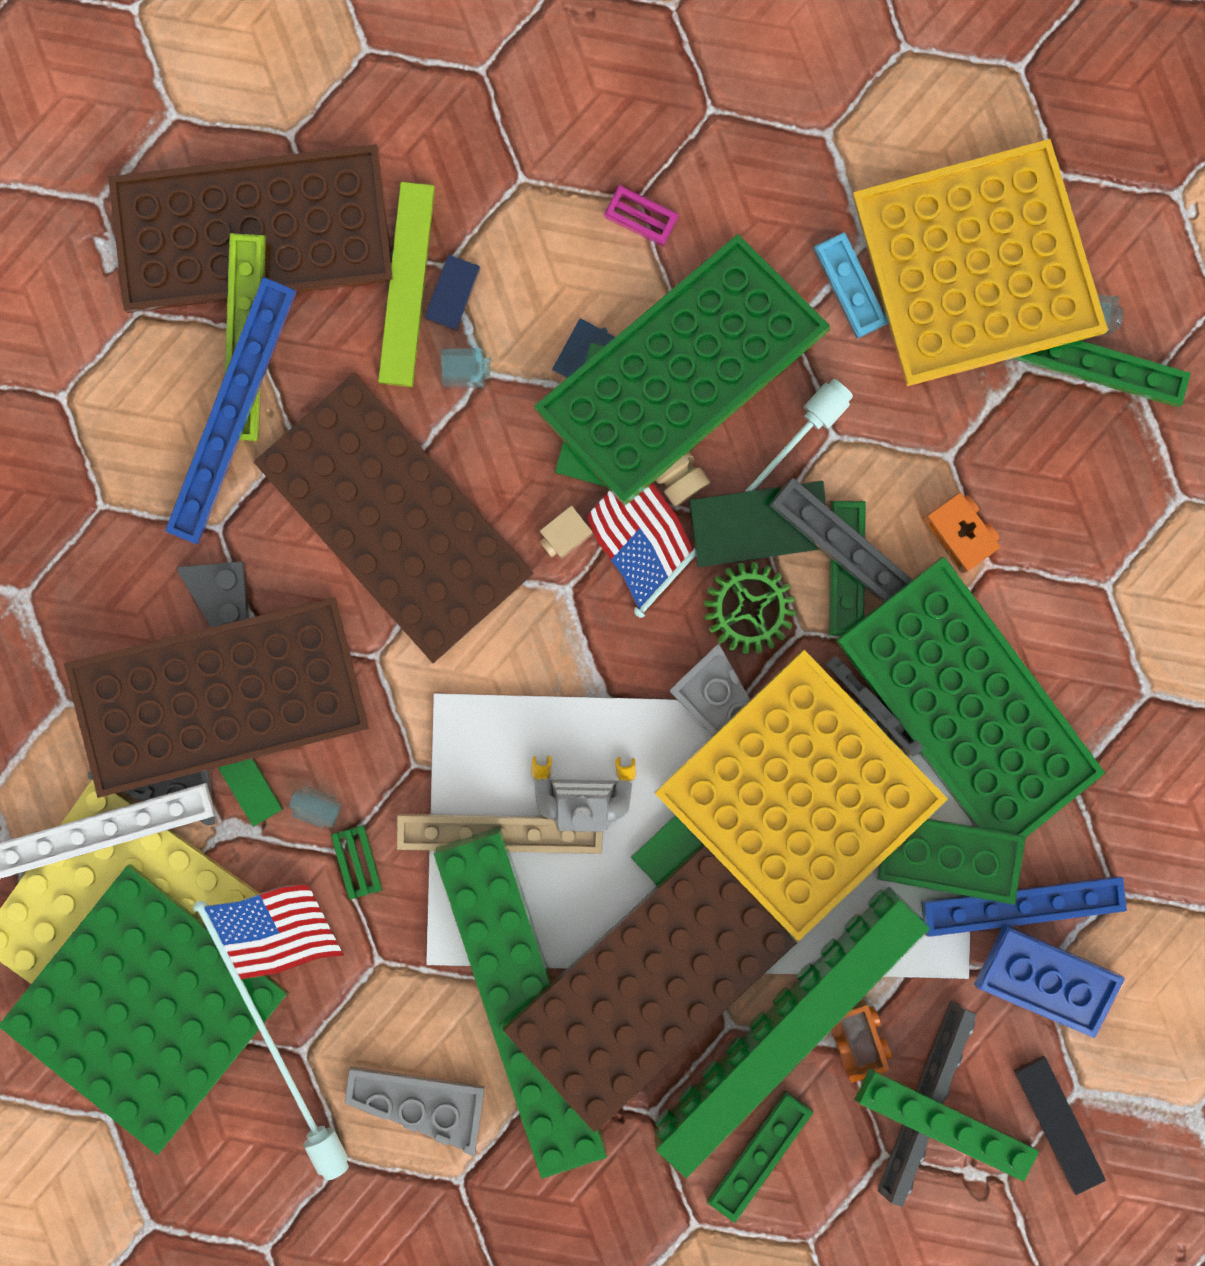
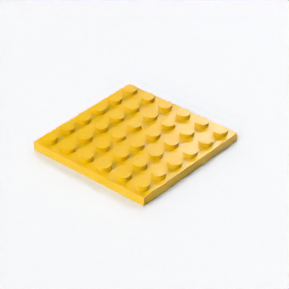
[852,139,1108,386]
[655,649,948,942]

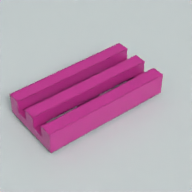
[604,185,679,247]

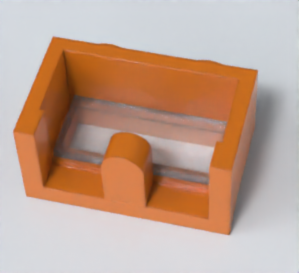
[831,1000,892,1083]

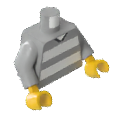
[531,756,636,832]

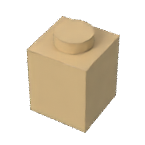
[539,505,593,559]

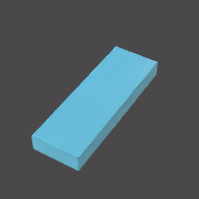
[813,232,888,339]

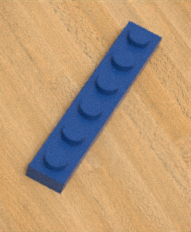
[921,876,1127,937]

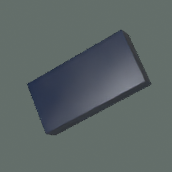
[425,254,481,331]

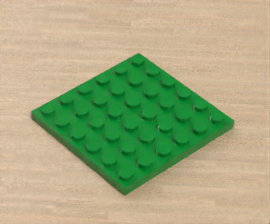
[0,864,289,1156]

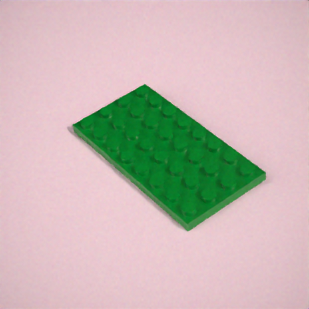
[534,234,830,506]
[835,557,1105,837]

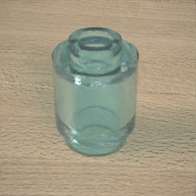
[289,785,342,829]

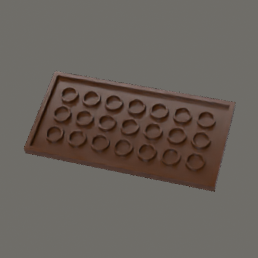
[108,145,393,313]
[253,373,534,664]
[64,597,369,798]
[502,844,797,1133]

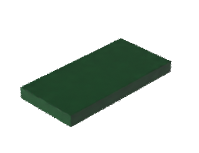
[688,480,826,567]

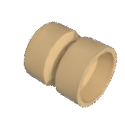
[656,451,711,507]

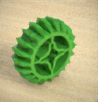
[704,562,796,654]

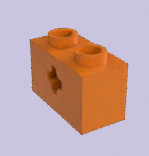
[922,492,1001,573]

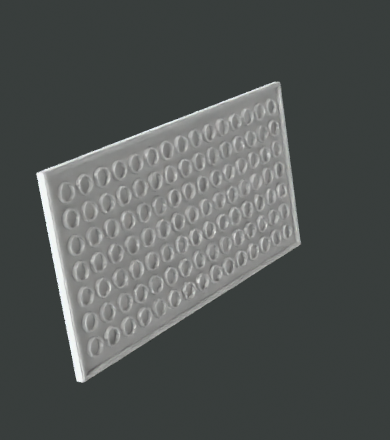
[426,693,972,979]

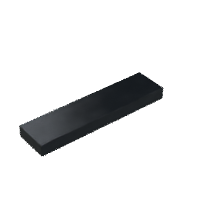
[1013,1056,1106,1195]

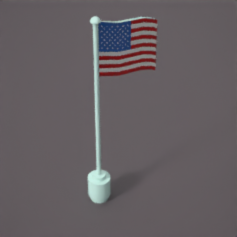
[587,379,853,618]
[193,885,349,1180]

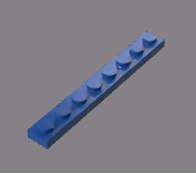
[165,277,297,544]

